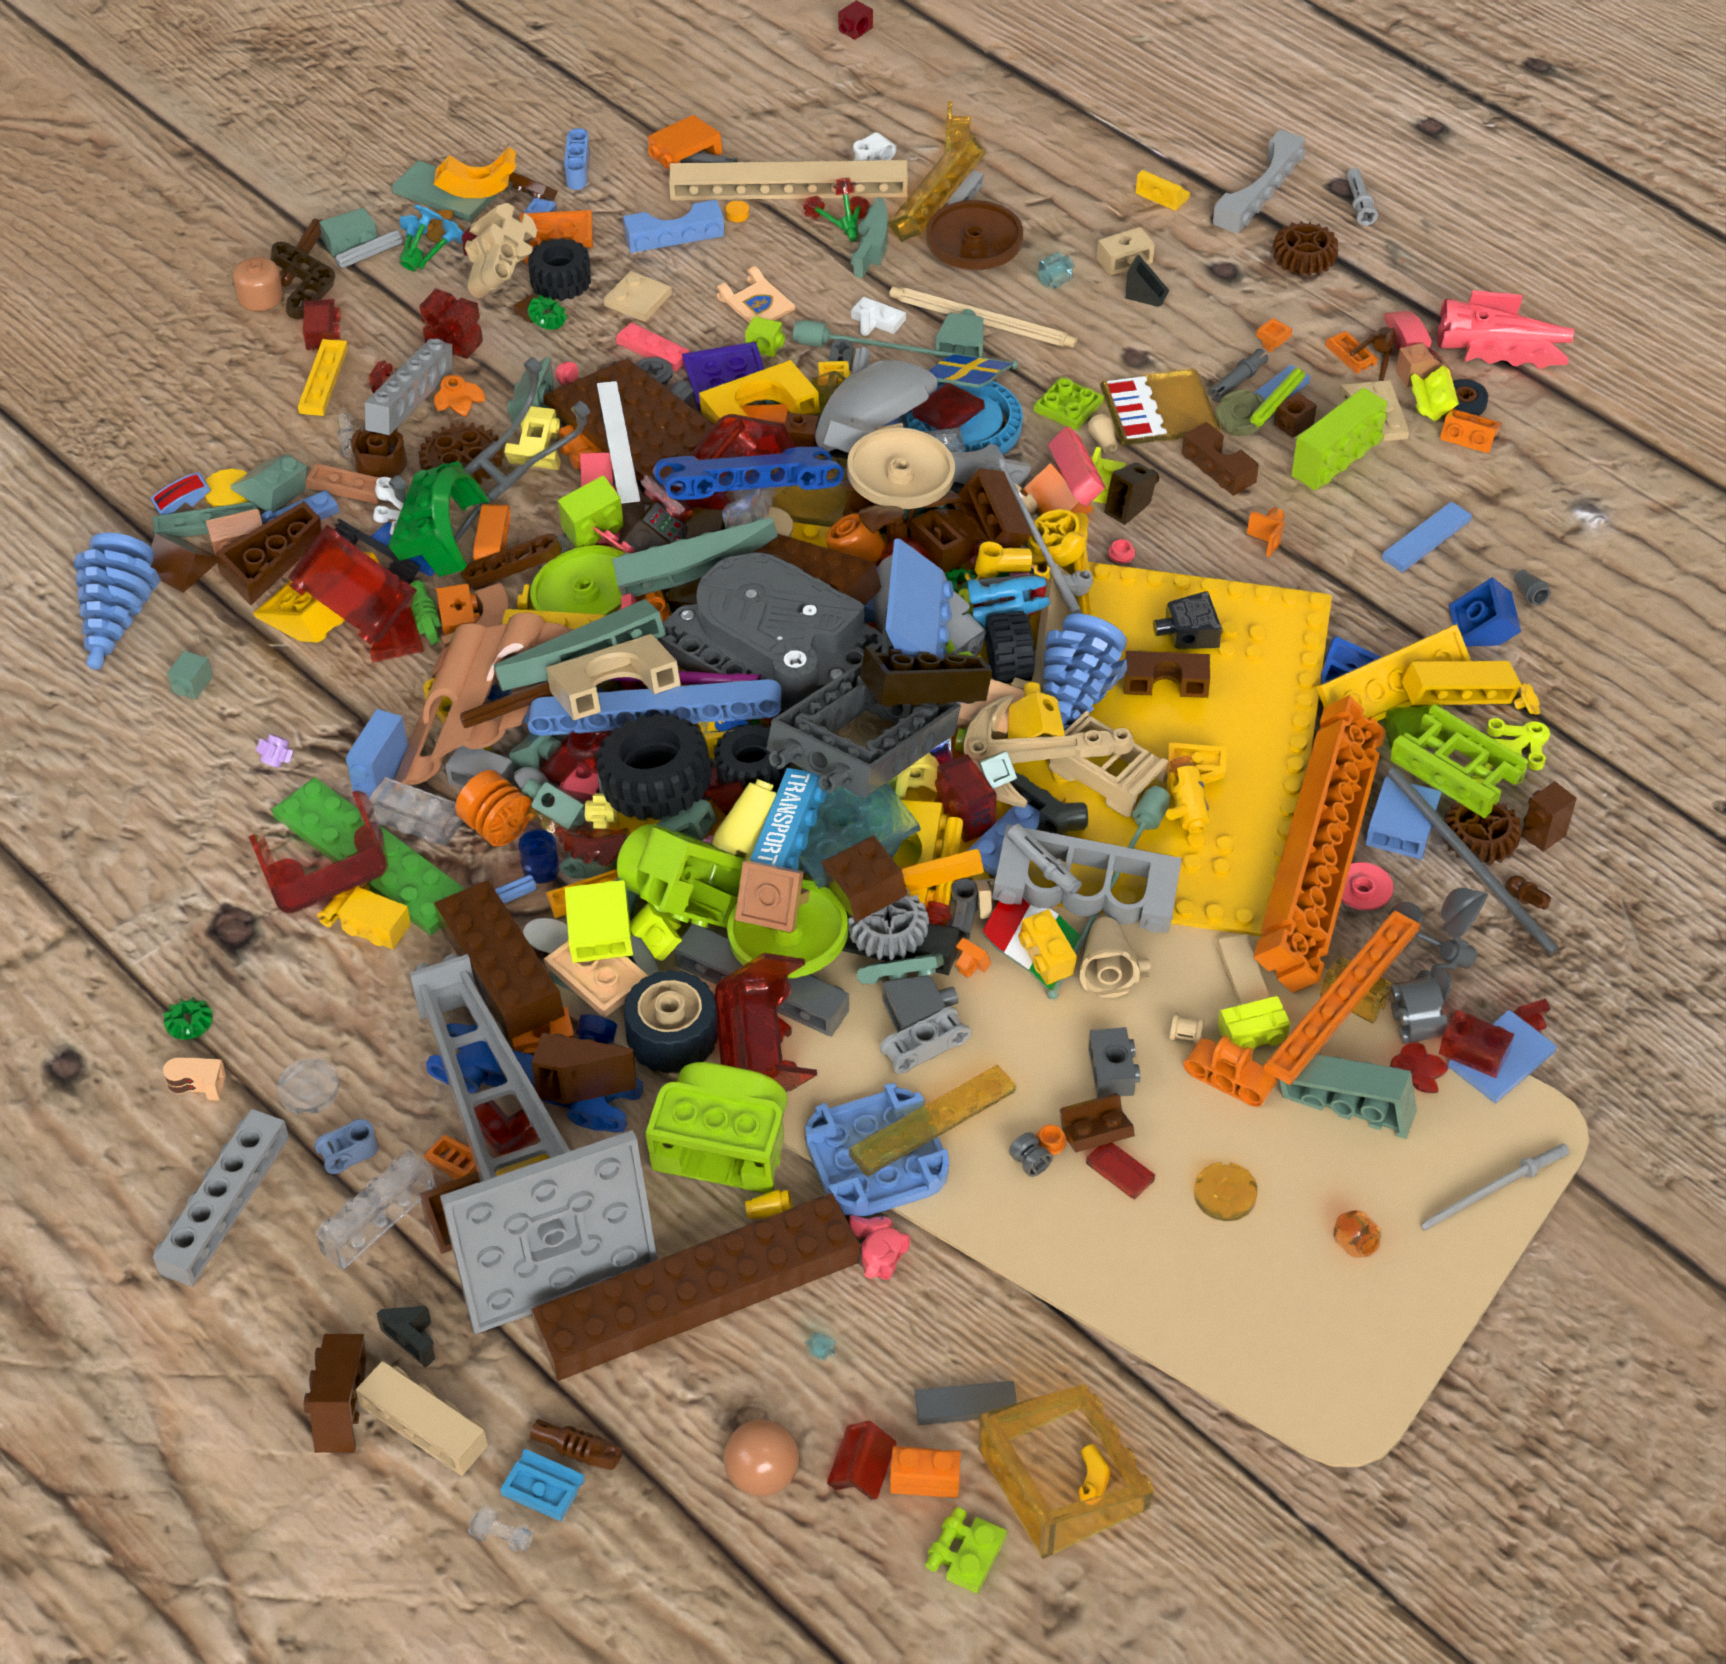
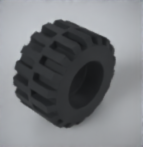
[528,238,591,301]
[985,611,1035,683]
[714,723,790,799]

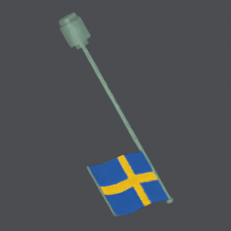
[793,319,1018,388]

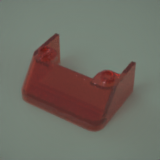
[671,414,796,526]
[248,790,388,914]
[714,953,817,1092]

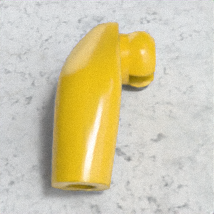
[1078,1444,1110,1507]

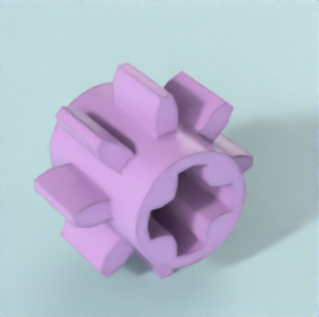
[256,734,294,768]

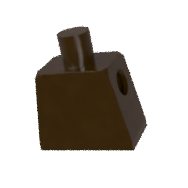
[1104,462,1160,525]

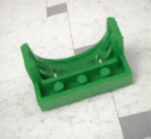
[388,461,489,577]

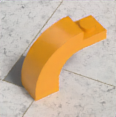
[433,147,516,198]

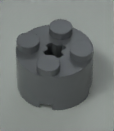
[1391,976,1448,1044]

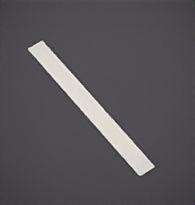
[597,381,640,503]

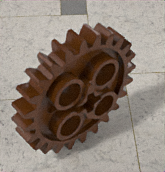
[419,422,504,484]

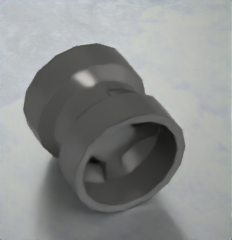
[1009,1132,1053,1177]

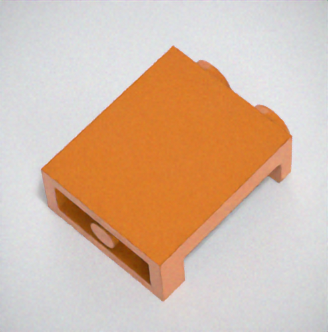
[648,115,723,170]

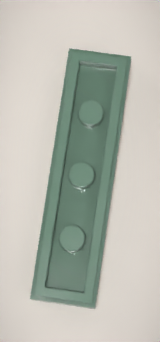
[153,502,261,538]

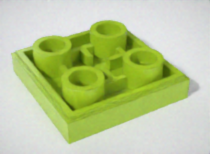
[1034,377,1104,431]

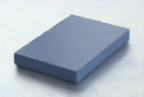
[1448,1010,1557,1104]

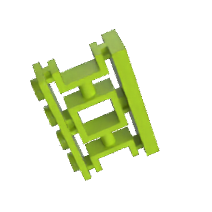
[1390,704,1528,818]

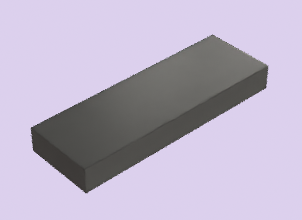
[915,1381,1018,1425]

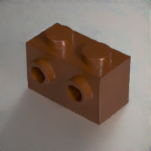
[1522,781,1577,852]

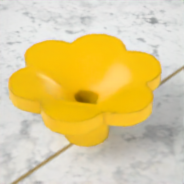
[1514,683,1540,715]

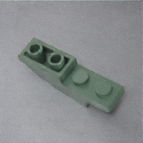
[851,197,888,278]

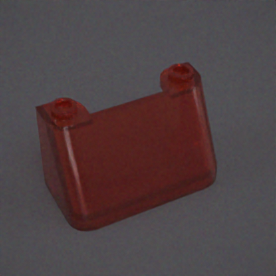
[288,525,417,645]

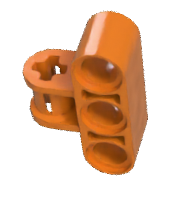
[1183,1035,1277,1107]

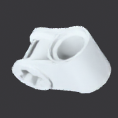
[853,132,896,161]

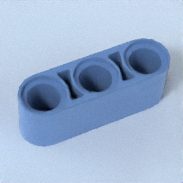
[564,128,590,190]

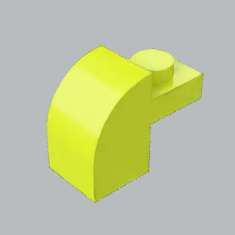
[630,902,682,961]

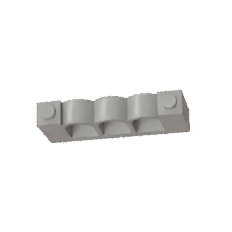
[992,824,1182,933]

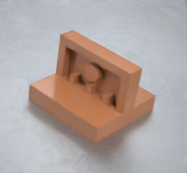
[735,860,810,932]

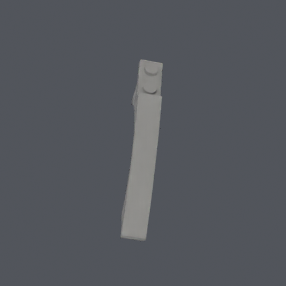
[822,418,1032,490]

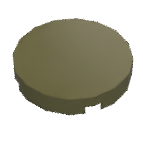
[1216,389,1266,436]

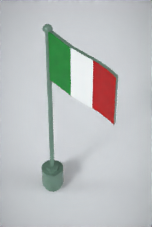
[982,786,1170,999]

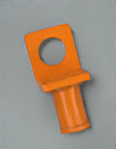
[1247,507,1285,558]

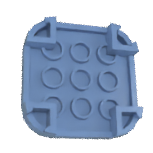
[805,1083,949,1217]

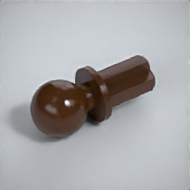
[1505,875,1551,910]

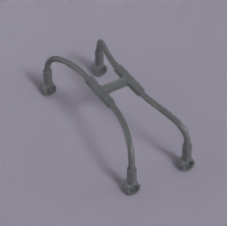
[388,357,590,543]

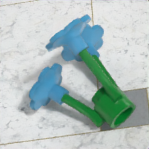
[399,204,464,272]

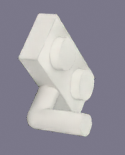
[851,297,906,336]

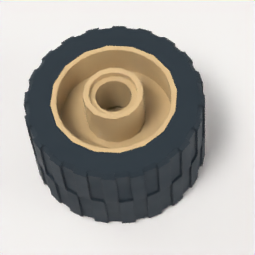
[624,970,718,1073]

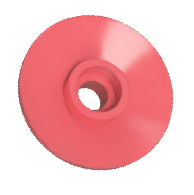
[1341,862,1393,910]

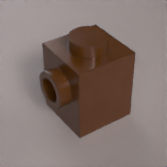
[779,413,818,450]

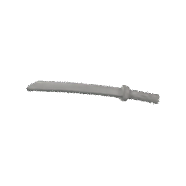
[1421,1143,1569,1231]

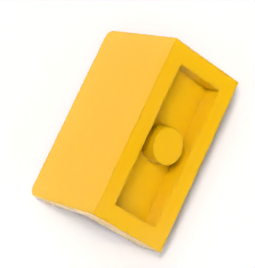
[1136,170,1190,211]

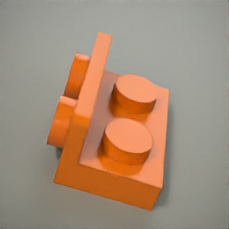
[1440,408,1502,453]

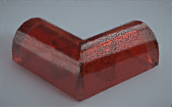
[474,1100,538,1157]

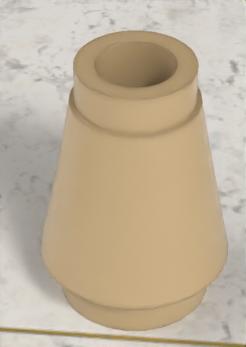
[1088,414,1118,453]

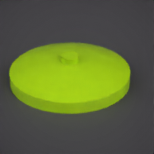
[530,545,625,615]
[727,879,849,979]

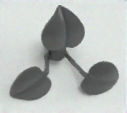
[1389,888,1488,1007]

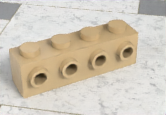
[356,1361,488,1476]

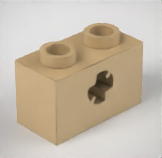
[1096,227,1155,276]

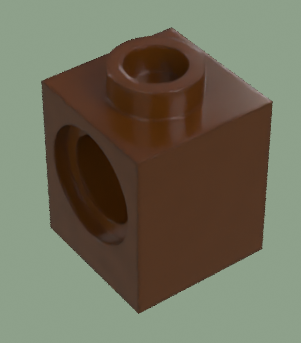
[1274,392,1317,438]

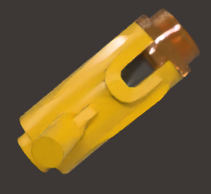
[1166,756,1210,833]

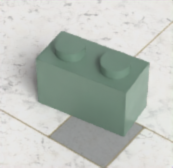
[319,207,377,257]

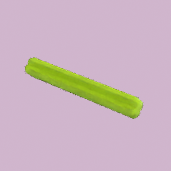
[1250,368,1306,427]

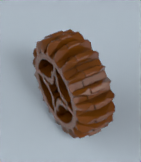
[1272,221,1339,276]
[1443,803,1522,866]

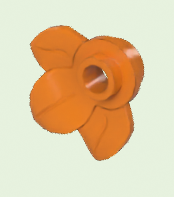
[434,375,485,417]

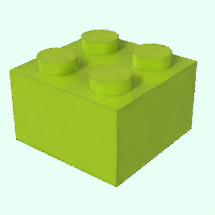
[557,475,624,548]

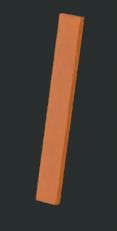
[1264,910,1420,1085]

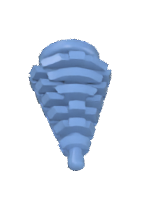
[74,532,161,670]
[1043,613,1127,731]

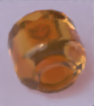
[1333,1210,1382,1258]

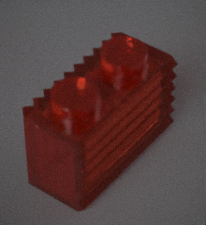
[303,299,341,351]

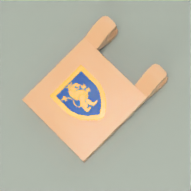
[716,266,795,324]

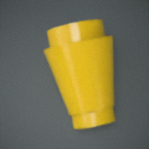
[745,1188,793,1220]

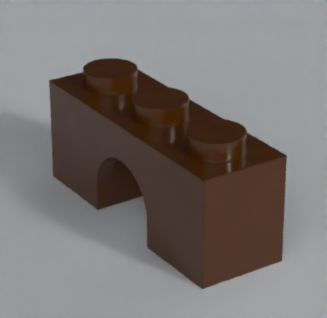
[1182,421,1259,496]
[1124,651,1210,698]

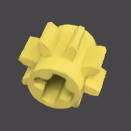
[585,793,617,829]

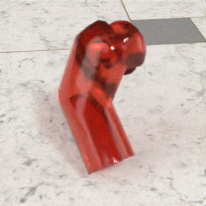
[369,361,393,393]

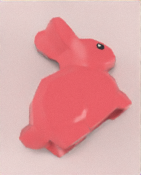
[848,1215,911,1280]

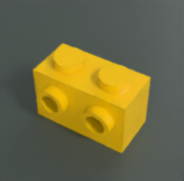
[1018,909,1077,985]

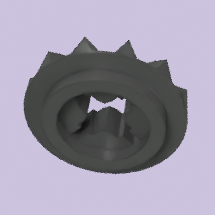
[636,357,672,384]

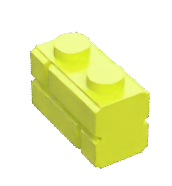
[1217,996,1290,1050]

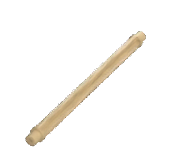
[890,286,1077,348]

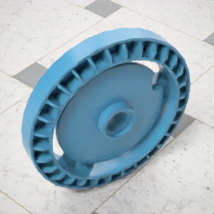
[906,381,1023,455]

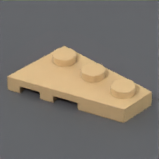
[1340,380,1409,441]

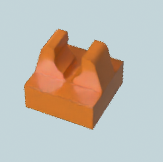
[1256,318,1292,352]
[955,938,992,978]

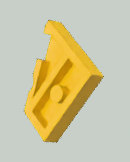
[1166,742,1227,796]

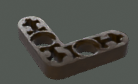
[270,241,335,319]

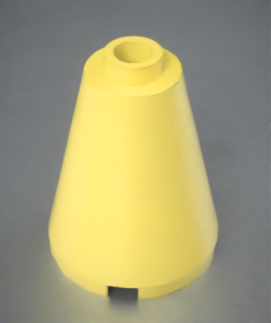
[711,779,777,860]

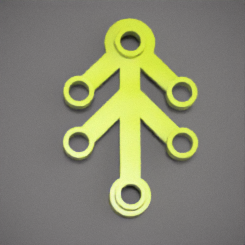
[1464,718,1550,784]

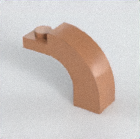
[441,582,509,649]

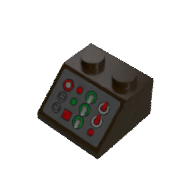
[622,500,687,552]

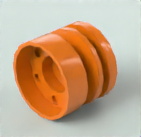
[455,770,533,847]

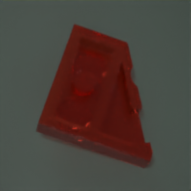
[370,607,424,663]

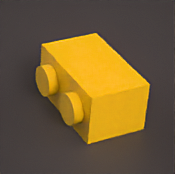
[338,887,411,950]

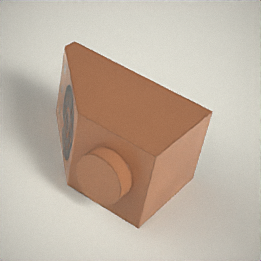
[1396,343,1453,387]

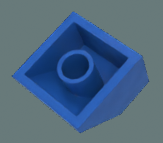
[1449,577,1522,647]

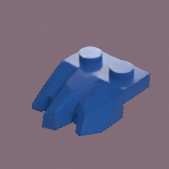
[1321,636,1381,684]

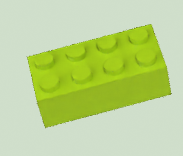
[1291,387,1388,491]

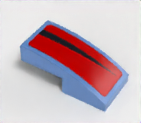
[150,472,211,515]

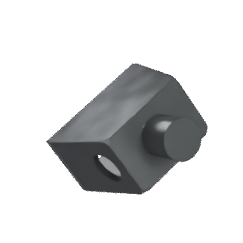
[883,975,958,1033]

